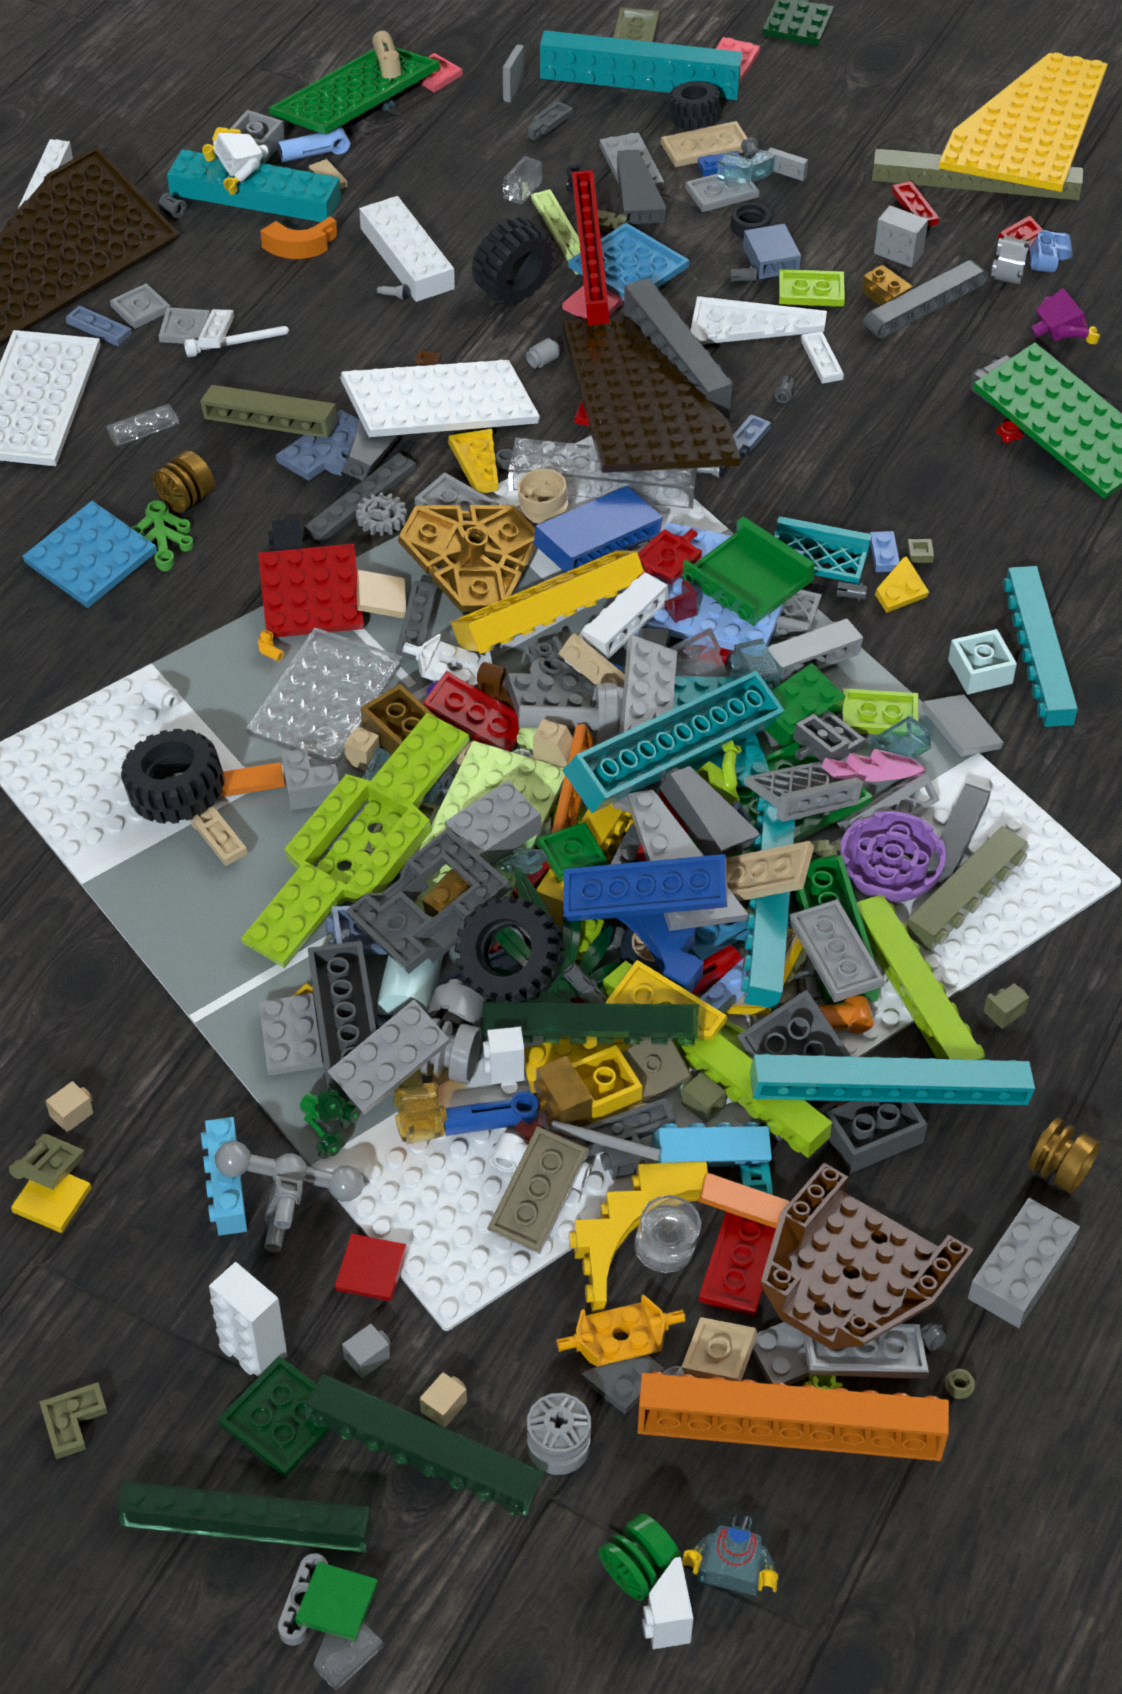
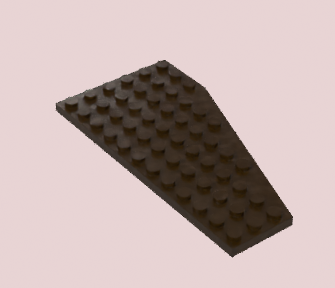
[0,146,179,346]

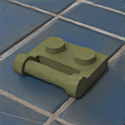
[9,1134,84,1190]

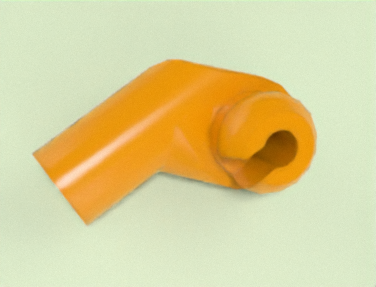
[257,630,284,662]

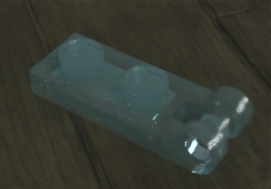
[496,847,549,875]

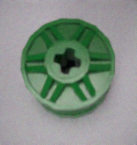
[598,1513,682,1601]

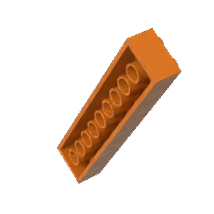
[637,1371,949,1461]

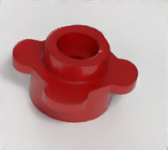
[995,421,1023,443]

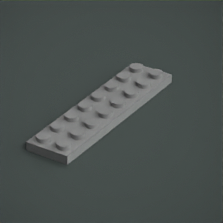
[613,635,677,813]

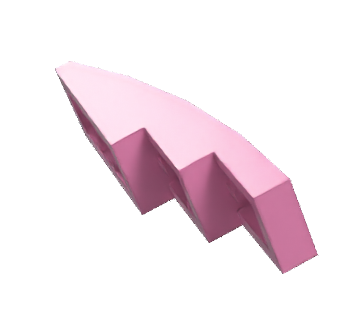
[821,749,926,781]

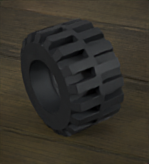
[669,81,721,130]

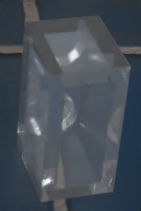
[503,156,542,205]

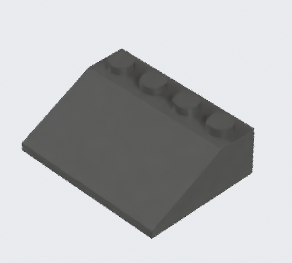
[737,990,851,1114]

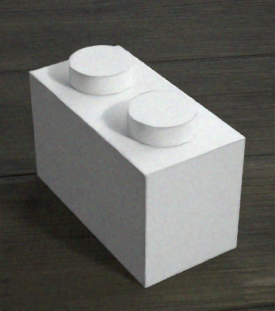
[483,1027,524,1084]

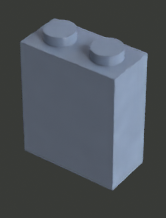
[743,224,801,279]

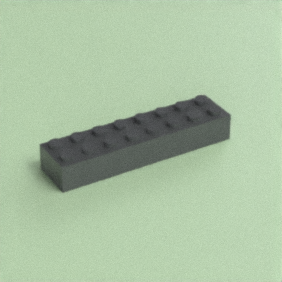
[624,278,733,419]

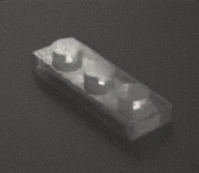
[106,404,179,446]

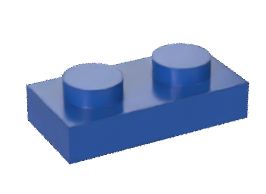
[698,151,743,177]

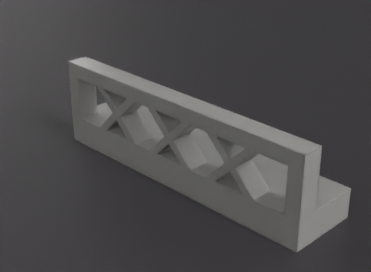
[837,773,940,831]

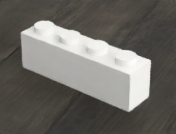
[582,572,669,660]

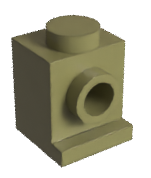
[983,983,1029,1029]

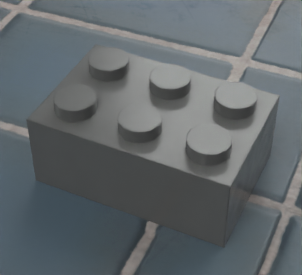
[825,1101,928,1174]

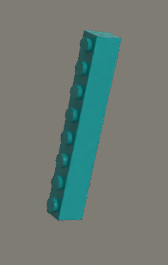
[1003,566,1078,727]

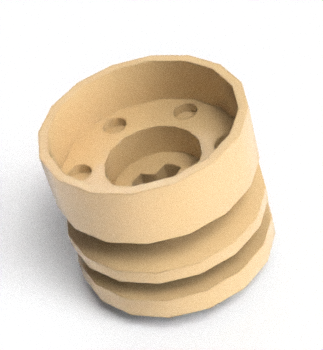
[517,468,569,528]

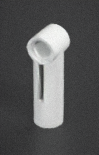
[490,1133,591,1191]

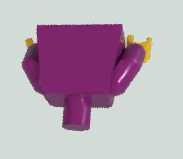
[1030,288,1100,344]

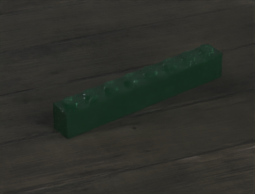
[481,1002,705,1046]
[306,1374,545,1517]
[117,1481,371,1553]

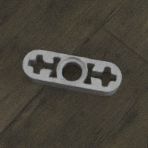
[278,1554,328,1645]

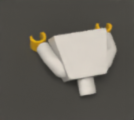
[202,132,268,195]

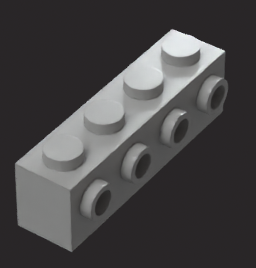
[762,618,863,684]

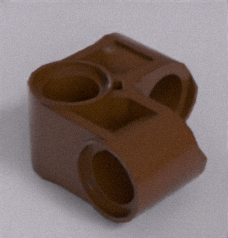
[477,662,515,710]

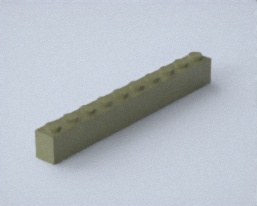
[872,149,1083,200]

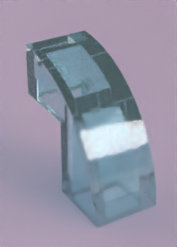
[717,149,775,183]

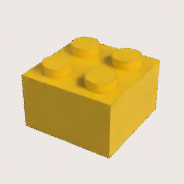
[572,1045,643,1123]

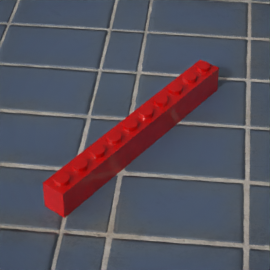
[572,170,610,325]

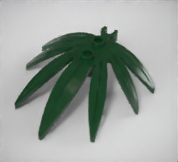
[485,869,623,1024]

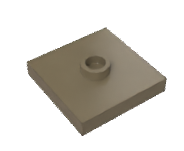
[622,1028,692,1103]

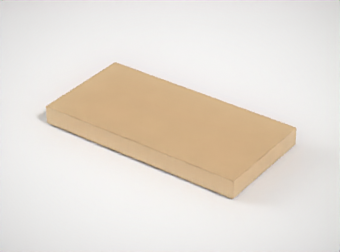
[661,121,747,167]
[726,841,814,901]

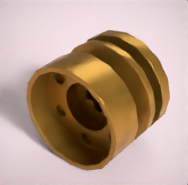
[152,450,215,513]
[1028,1118,1101,1194]

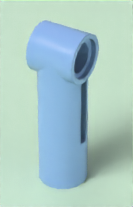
[277,126,350,162]

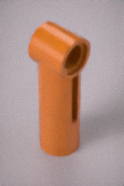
[818,996,874,1033]

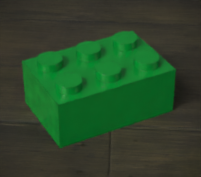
[764,663,845,748]

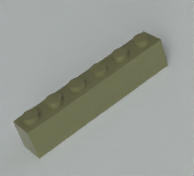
[200,385,339,438]
[907,826,1028,951]

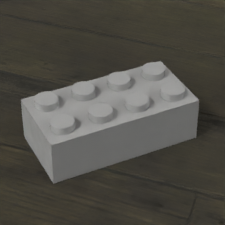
[968,1198,1080,1328]

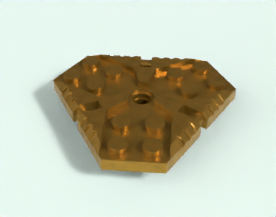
[398,505,536,612]

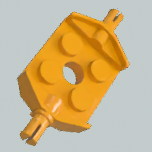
[556,1295,685,1367]

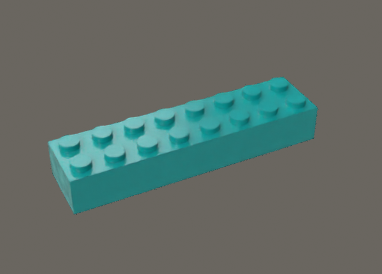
[167,149,341,222]

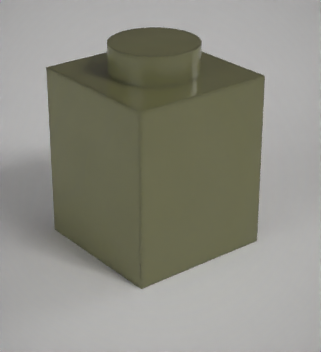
[681,1072,726,1123]

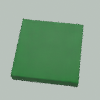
[537,822,607,882]
[295,1562,378,1642]

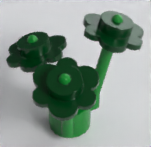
[300,1090,360,1159]

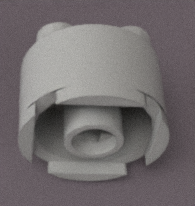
[991,236,1030,285]
[427,979,487,1035]

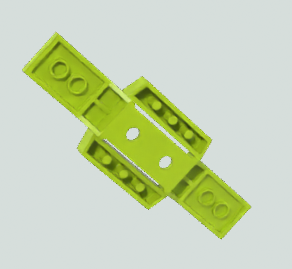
[241,713,469,968]

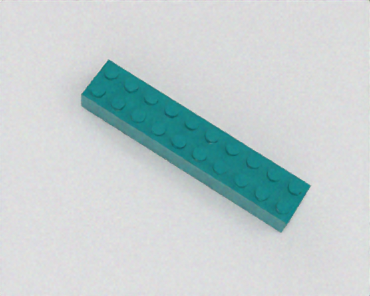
[540,30,742,100]
[562,670,785,813]

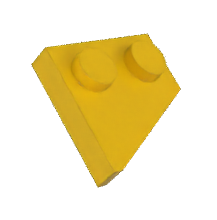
[875,556,929,613]

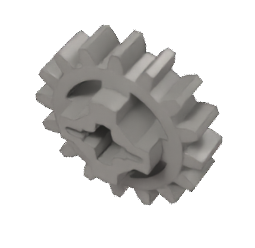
[356,493,407,536]

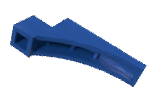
[616,913,704,993]

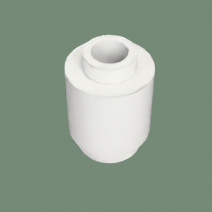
[141,679,179,711]

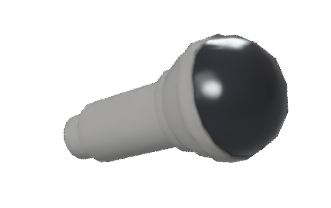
[377,284,410,300]
[691,467,727,478]

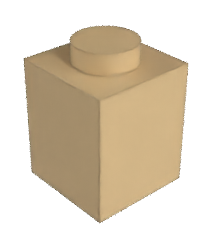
[344,727,380,772]
[46,1081,93,1133]
[420,1372,467,1429]

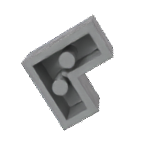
[281,748,339,810]

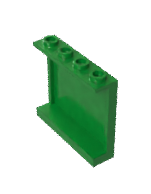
[683,516,814,626]

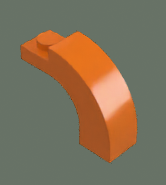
[260,217,337,259]

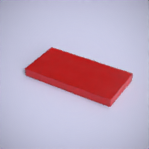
[422,671,520,752]
[698,1211,776,1317]

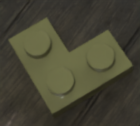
[39,1382,107,1459]

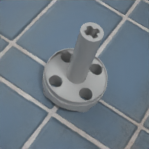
[518,682,623,746]

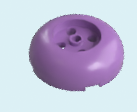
[840,811,946,902]

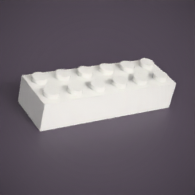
[359,196,455,302]

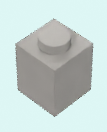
[342,1324,391,1378]

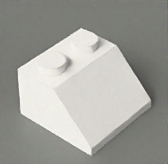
[642,1557,693,1649]

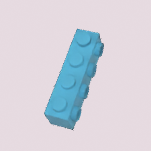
[201,1117,247,1236]
[652,1122,772,1167]

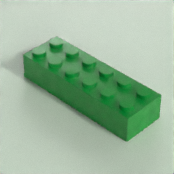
[791,855,880,1005]

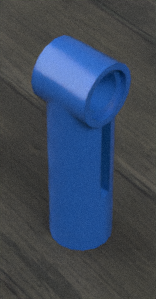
[442,1092,538,1136]

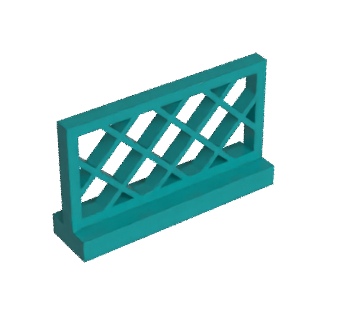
[774,516,871,584]

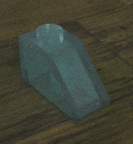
[870,716,931,759]

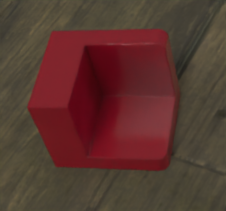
[664,580,697,623]

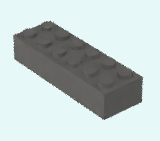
[308,941,376,1100]

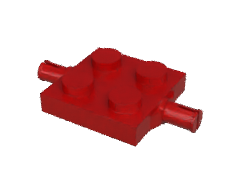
[638,528,702,585]

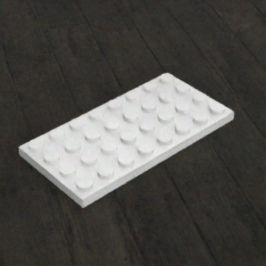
[0,330,100,466]
[340,360,540,437]

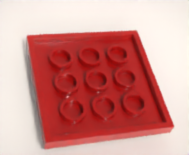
[258,544,364,638]

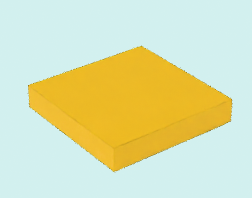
[11,1174,92,1233]

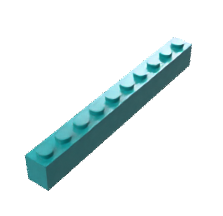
[741,796,795,1009]
[749,1054,1035,1105]

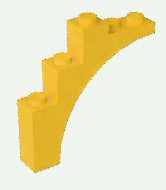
[568,1161,708,1313]

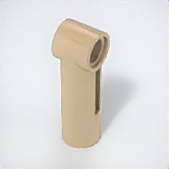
[372,31,402,79]

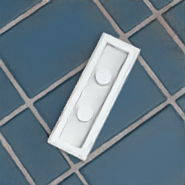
[198,309,234,348]
[801,331,844,383]

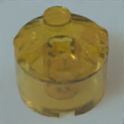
[393,1082,447,1144]

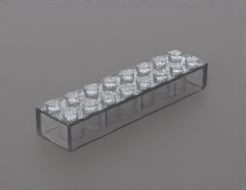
[509,438,698,509]

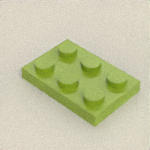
[779,269,845,307]
[842,688,918,737]

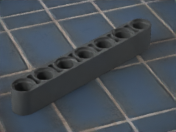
[863,260,989,339]

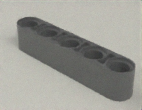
[926,783,991,885]

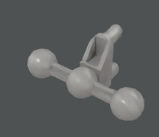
[215,1141,364,1252]

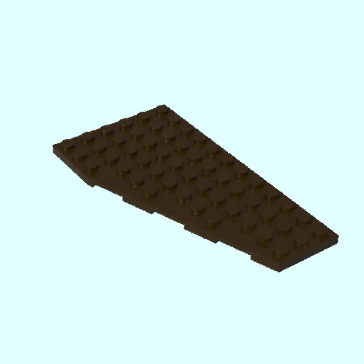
[562,316,741,473]

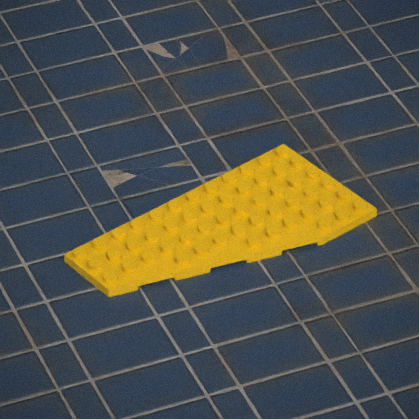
[939,53,1108,192]

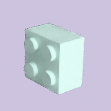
[948,629,1017,694]

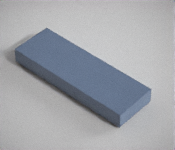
[66,305,132,347]

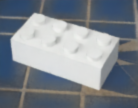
[209,1262,287,1377]

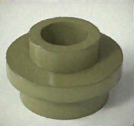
[944,1369,975,1399]

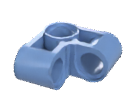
[1029,230,1073,273]

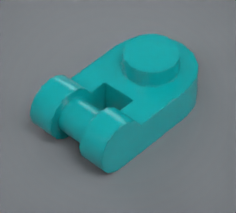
[739,1163,773,1195]

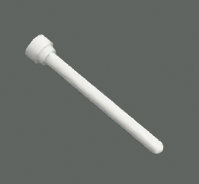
[184,326,289,357]

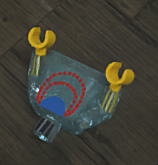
[682,1515,778,1596]

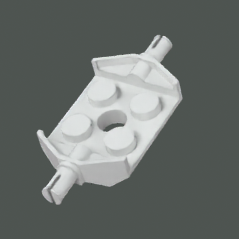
[403,634,493,689]

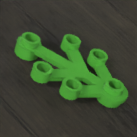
[131,500,194,571]

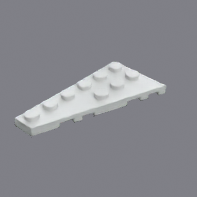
[690,296,827,344]

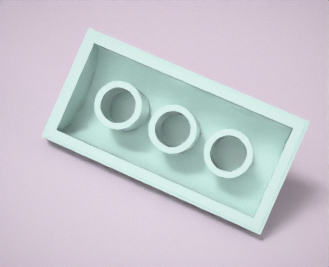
[376,915,443,1015]

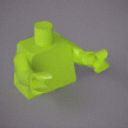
[695,740,741,804]

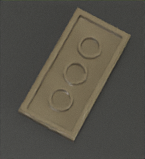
[487,1126,590,1254]

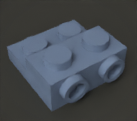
[325,906,387,955]

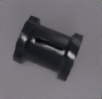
[566,164,585,193]

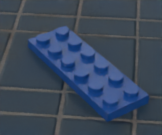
[563,854,727,922]

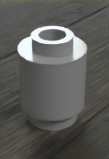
[526,338,560,368]

